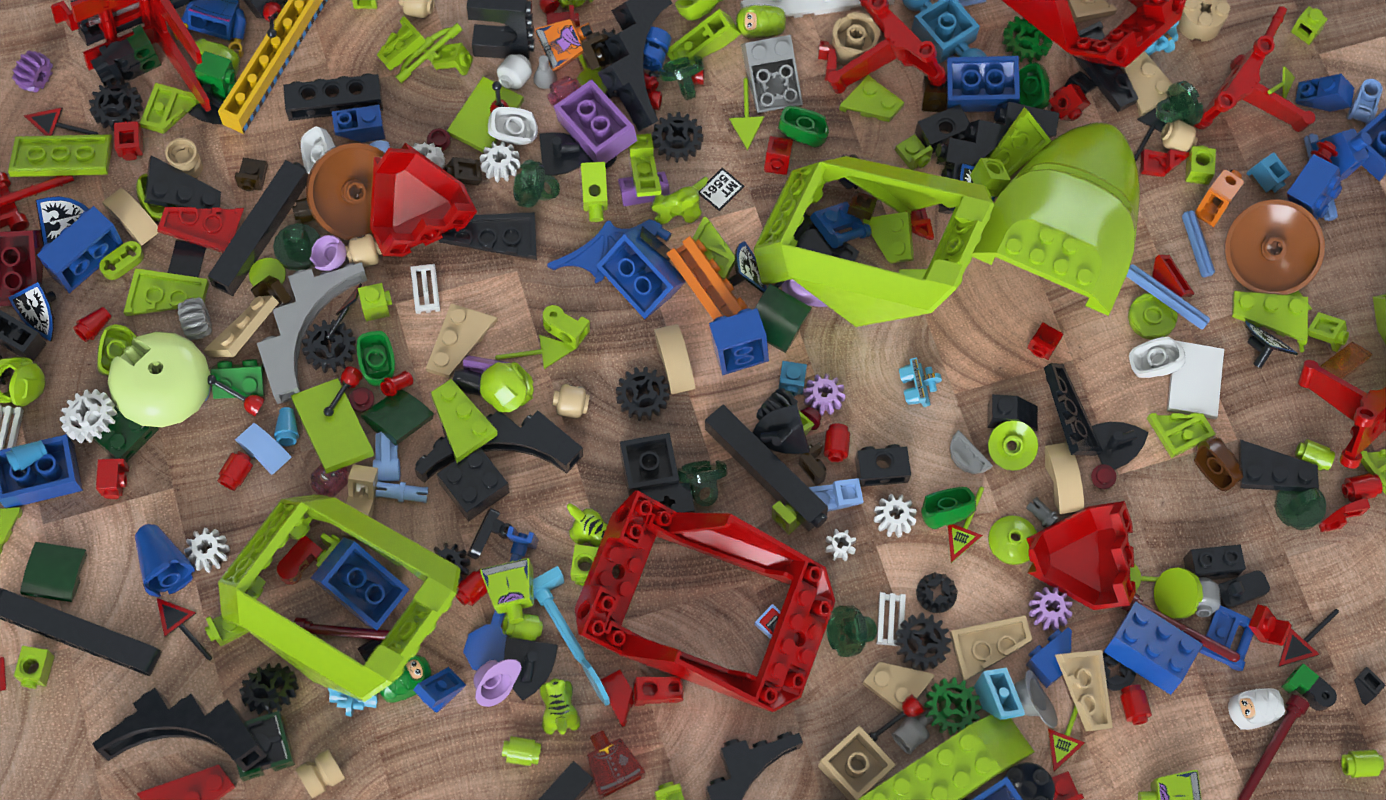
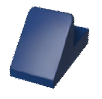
[413,667,466,713]

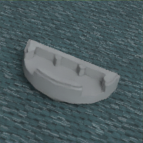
[950,430,993,474]

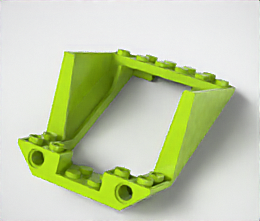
[753,156,994,327]
[218,494,461,702]

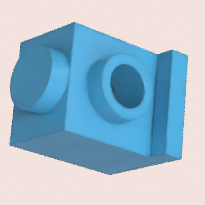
[1246,152,1291,193]

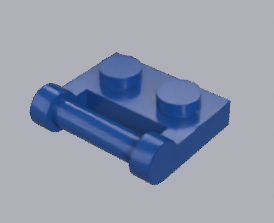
[810,201,871,248]
[1199,605,1254,671]

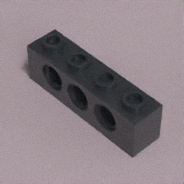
[283,74,383,121]

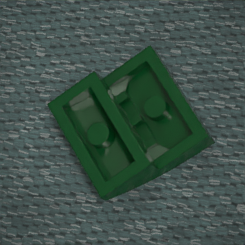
[754,284,812,353]
[361,389,434,446]
[20,542,87,602]

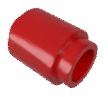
[823,423,851,462]
[217,451,253,491]
[1341,473,1383,502]
[455,568,488,606]
[1120,684,1152,725]

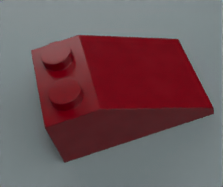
[0,230,43,306]

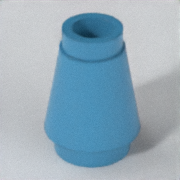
[274,407,299,447]
[5,440,47,471]

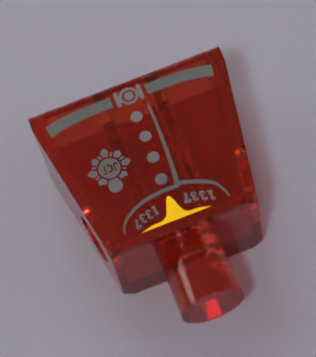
[587,731,645,800]

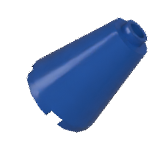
[135,524,195,597]

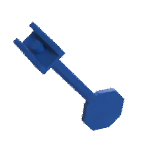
[463,526,539,671]

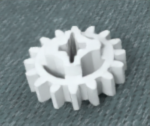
[60,389,117,443]

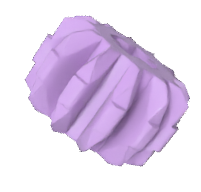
[803,373,845,416]
[1028,587,1073,631]

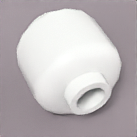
[497,54,532,89]

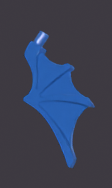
[547,219,672,284]

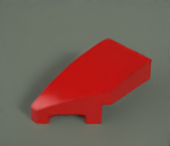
[818,40,837,81]
[1140,149,1189,177]
[906,208,934,240]
[1319,498,1370,532]
[600,669,634,727]

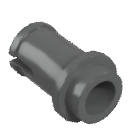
[1026,497,1059,527]

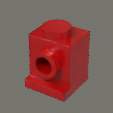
[114,121,144,161]
[96,459,129,499]

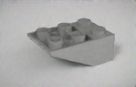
[741,35,803,113]

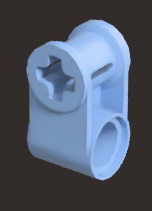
[1347,79,1383,125]

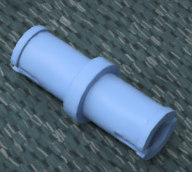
[375,481,428,503]

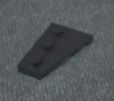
[144,155,221,209]
[1239,439,1319,492]

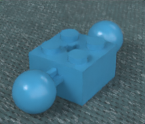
[902,0,987,64]

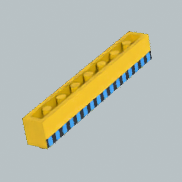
[218,0,327,134]

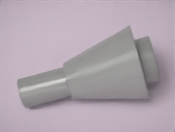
[533,55,557,89]

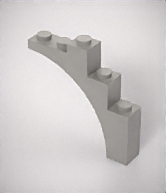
[257,262,367,405]

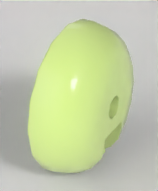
[108,331,211,427]

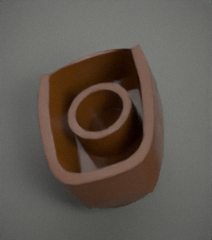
[1194,436,1243,491]

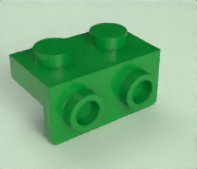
[210,359,265,399]

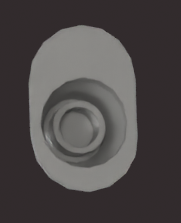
[1014,670,1057,728]

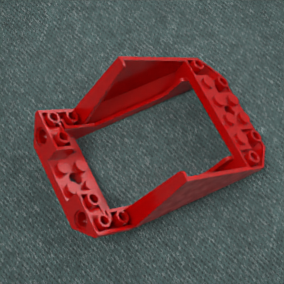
[1002,0,1186,68]
[574,490,836,712]

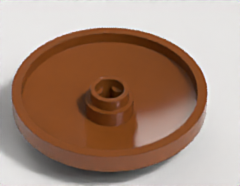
[306,143,385,240]
[1224,199,1325,295]

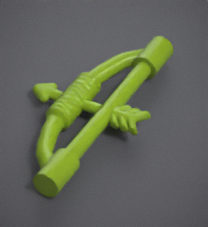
[395,23,463,84]

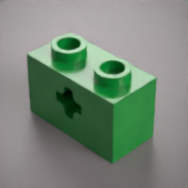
[195,51,237,100]

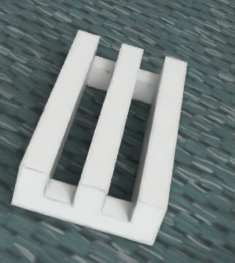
[411,264,440,314]
[0,405,24,450]
[877,592,906,646]

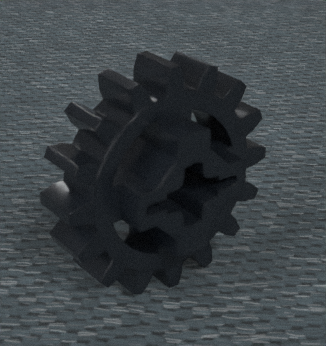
[89,80,143,131]
[652,112,704,163]
[302,319,357,373]
[616,367,670,421]
[894,613,952,671]
[239,663,299,715]

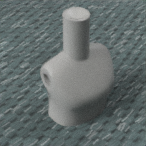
[891,709,933,754]

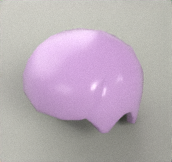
[310,235,347,272]

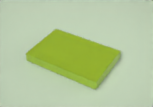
[447,76,524,153]

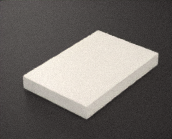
[1167,341,1224,419]

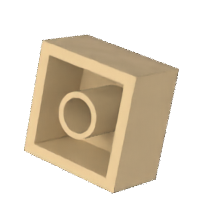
[818,725,896,800]

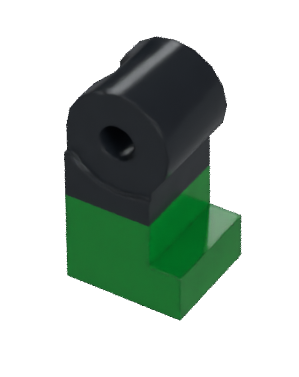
[1281,663,1337,711]

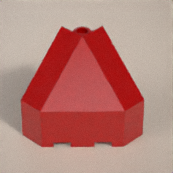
[370,142,477,257]
[1026,501,1136,610]

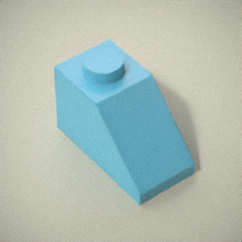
[974,667,1025,720]

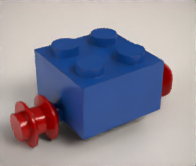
[1286,141,1342,220]

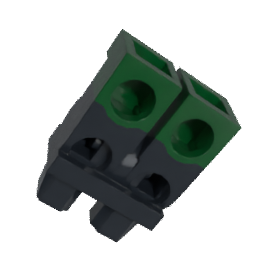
[90,25,162,87]

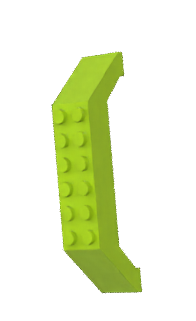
[858,715,1035,800]

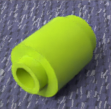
[1295,439,1335,471]
[502,613,543,641]
[502,736,541,766]
[1341,750,1384,778]

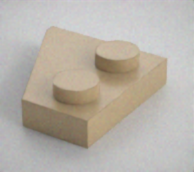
[863,662,935,713]

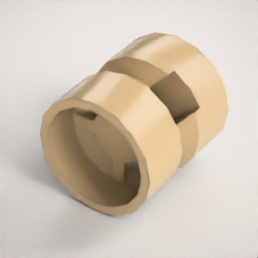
[165,138,203,178]
[295,749,345,799]

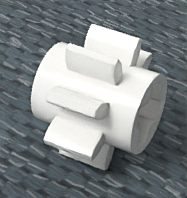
[825,529,856,561]

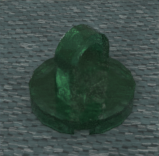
[658,55,705,101]
[1156,81,1203,126]
[513,159,560,208]
[273,223,321,271]
[677,460,728,507]
[1274,488,1327,531]
[827,605,877,657]

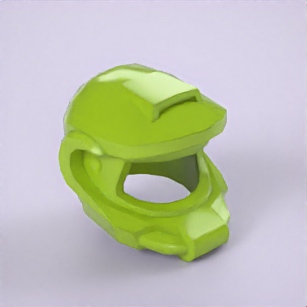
[0,357,46,406]
[480,362,534,412]

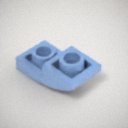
[235,423,292,475]

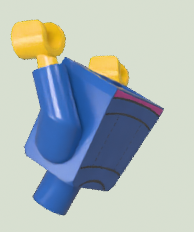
[173,0,246,58]

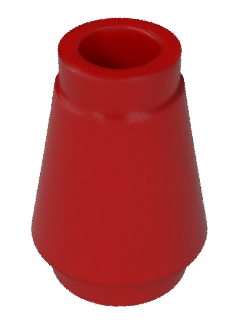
[73,307,112,342]

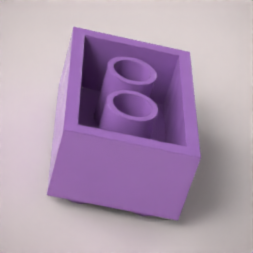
[554,79,637,163]

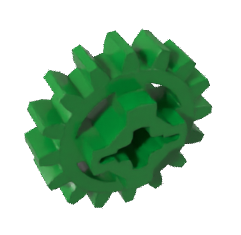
[1002,16,1053,63]
[923,677,982,736]

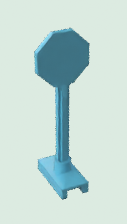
[534,566,610,706]

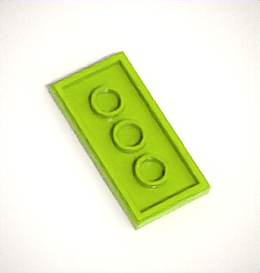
[8,134,113,177]
[291,378,374,474]

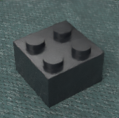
[620,433,679,496]
[437,448,510,522]

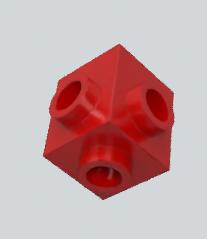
[1049,83,1091,121]

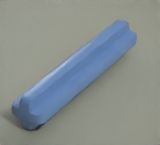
[1182,210,1215,278]

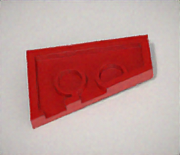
[157,207,244,253]
[137,764,235,800]

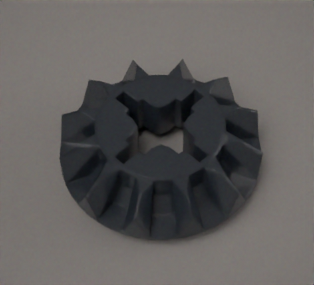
[916,572,958,613]
[1103,653,1136,692]

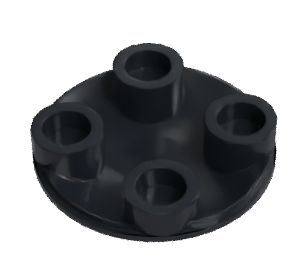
[1004,763,1055,800]

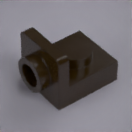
[581,32,609,70]
[922,76,948,112]
[234,157,268,191]
[443,157,482,186]
[847,191,877,220]
[251,275,292,305]
[798,442,826,486]

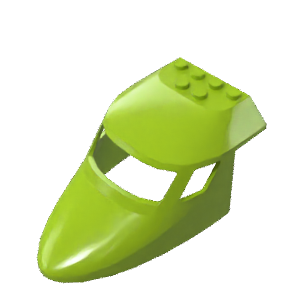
[972,123,1140,316]

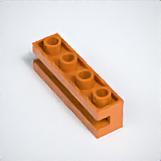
[666,236,748,320]

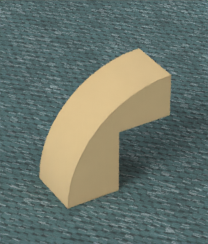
[102,188,159,245]
[654,324,695,395]
[1045,443,1084,514]
[341,464,378,537]

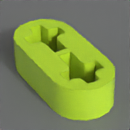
[99,241,144,280]

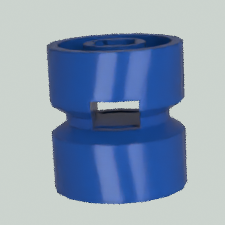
[643,27,672,71]

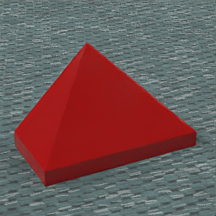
[1152,255,1194,297]

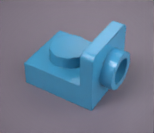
[778,361,807,396]

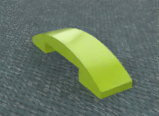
[629,133,661,197]

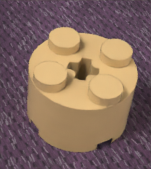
[1177,0,1230,42]
[831,12,880,66]

